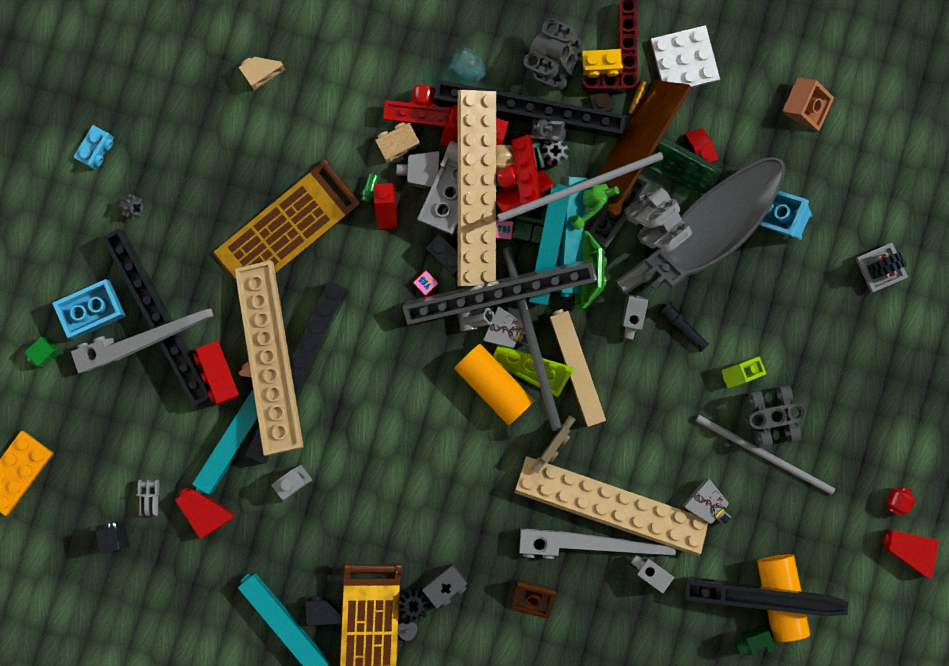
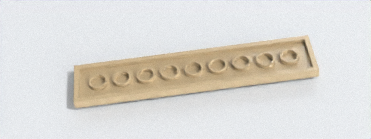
[458,90,496,286]
[235,260,304,456]
[514,456,708,557]

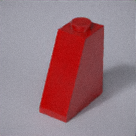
[373,183,398,229]
[175,488,236,539]
[883,529,939,579]

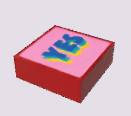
[496,219,514,241]
[412,270,439,297]

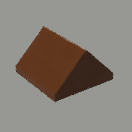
[511,579,556,618]

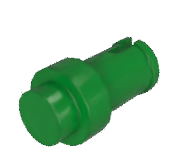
[360,174,380,204]

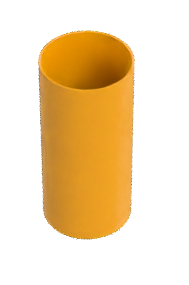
[454,344,535,426]
[757,554,810,642]

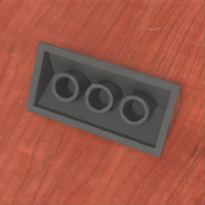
[583,178,649,251]

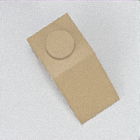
[239,57,286,90]

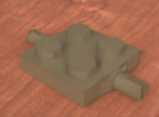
[531,415,576,474]

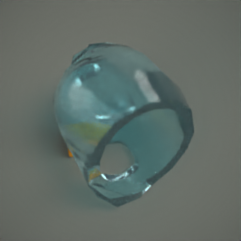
[448,45,486,84]

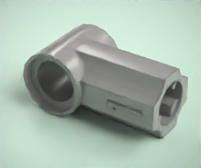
[458,308,495,332]

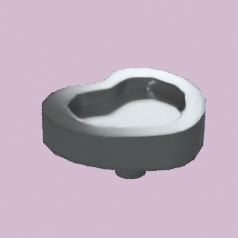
[398,622,417,641]

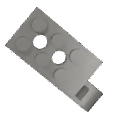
[417,141,458,236]

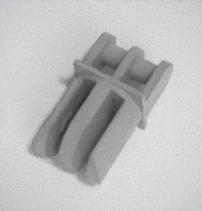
[137,480,160,516]

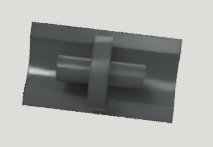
[530,120,566,141]

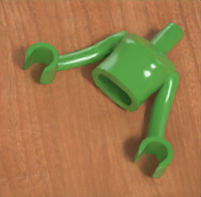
[571,177,619,230]

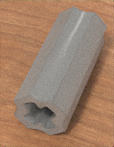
[615,259,651,295]

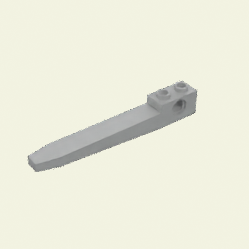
[71,309,213,373]
[519,528,676,559]

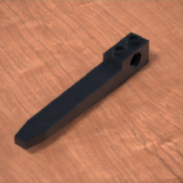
[685,577,849,616]

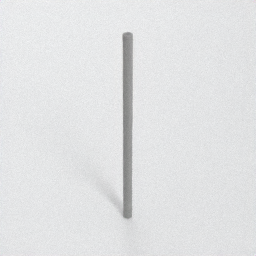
[497,152,663,222]

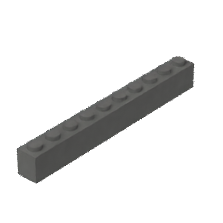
[402,258,597,325]

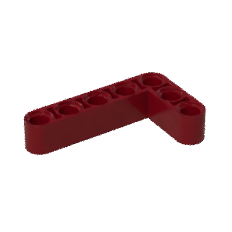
[581,0,638,93]

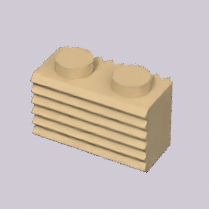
[375,122,420,163]

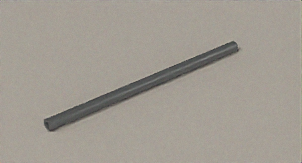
[502,247,562,431]

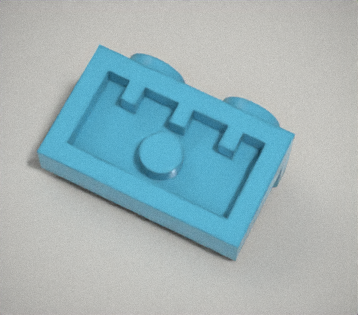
[74,125,114,170]

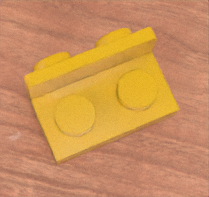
[582,49,623,78]

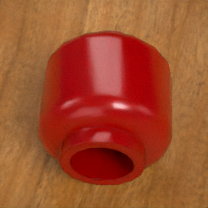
[886,486,916,516]

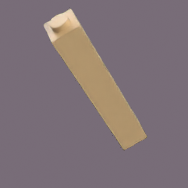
[549,309,606,427]

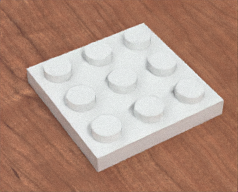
[650,25,720,88]

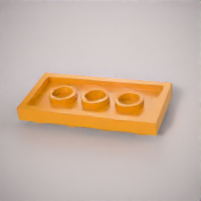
[0,431,54,516]

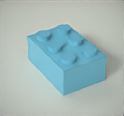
[53,279,127,340]

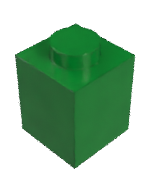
[24,337,60,367]

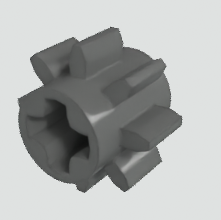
[119,194,144,219]

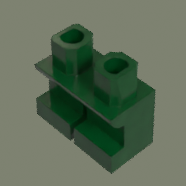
[512,210,546,246]
[733,625,776,658]

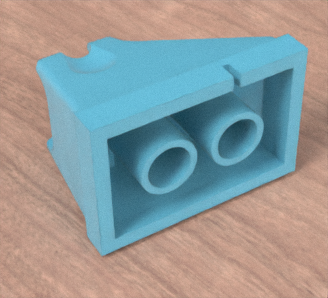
[759,191,812,240]

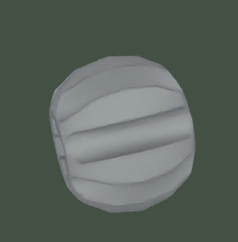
[541,140,569,166]

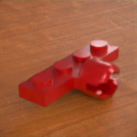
[383,85,450,127]
[497,134,541,205]

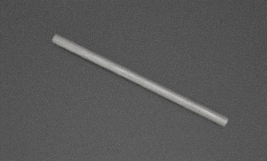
[695,415,835,495]

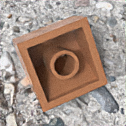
[782,77,834,131]

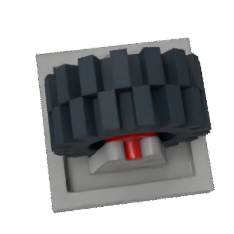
[855,243,908,293]

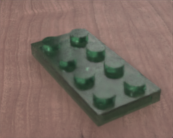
[647,137,723,196]

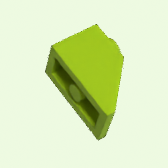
[721,356,766,388]

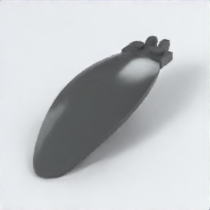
[642,157,785,291]

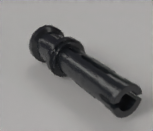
[659,301,709,352]

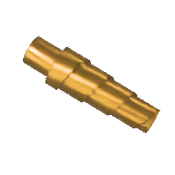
[627,80,647,115]

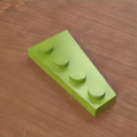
[493,345,574,397]

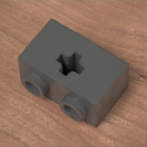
[422,564,467,608]

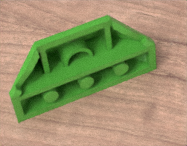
[575,231,607,309]

